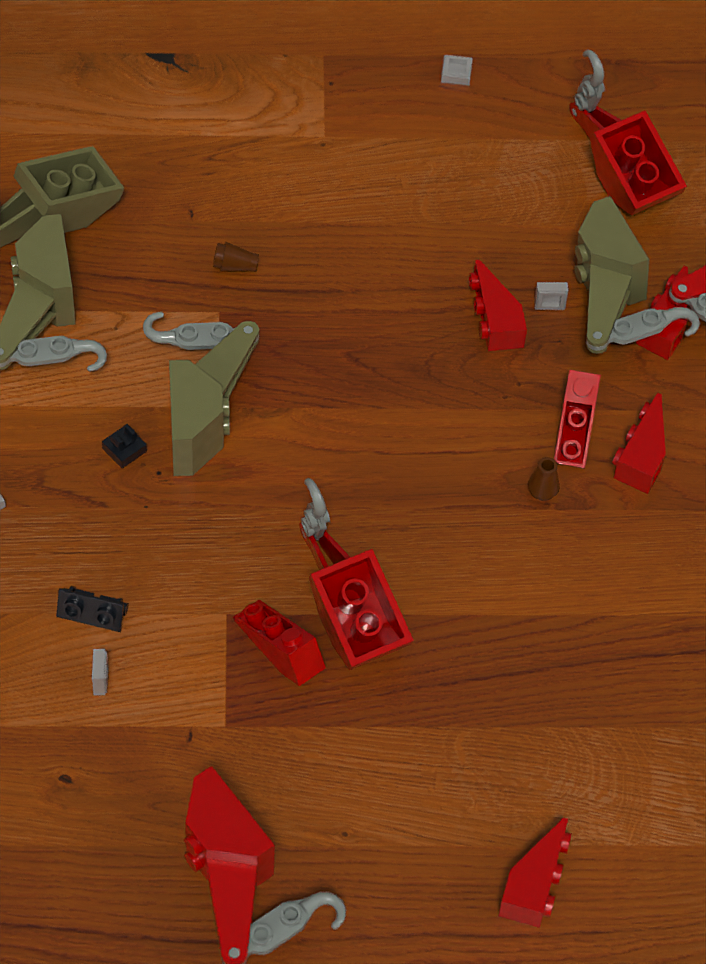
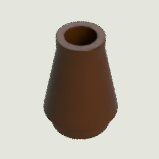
[213,241,259,272]
[528,457,560,501]

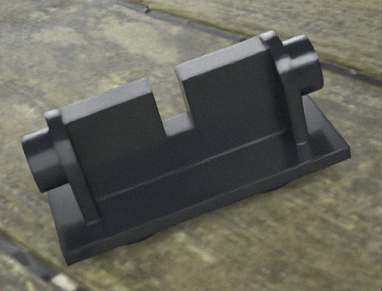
[56,586,129,632]

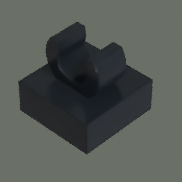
[102,424,147,469]

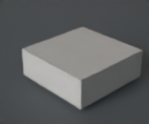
[441,55,473,86]
[534,282,568,310]
[92,649,108,695]

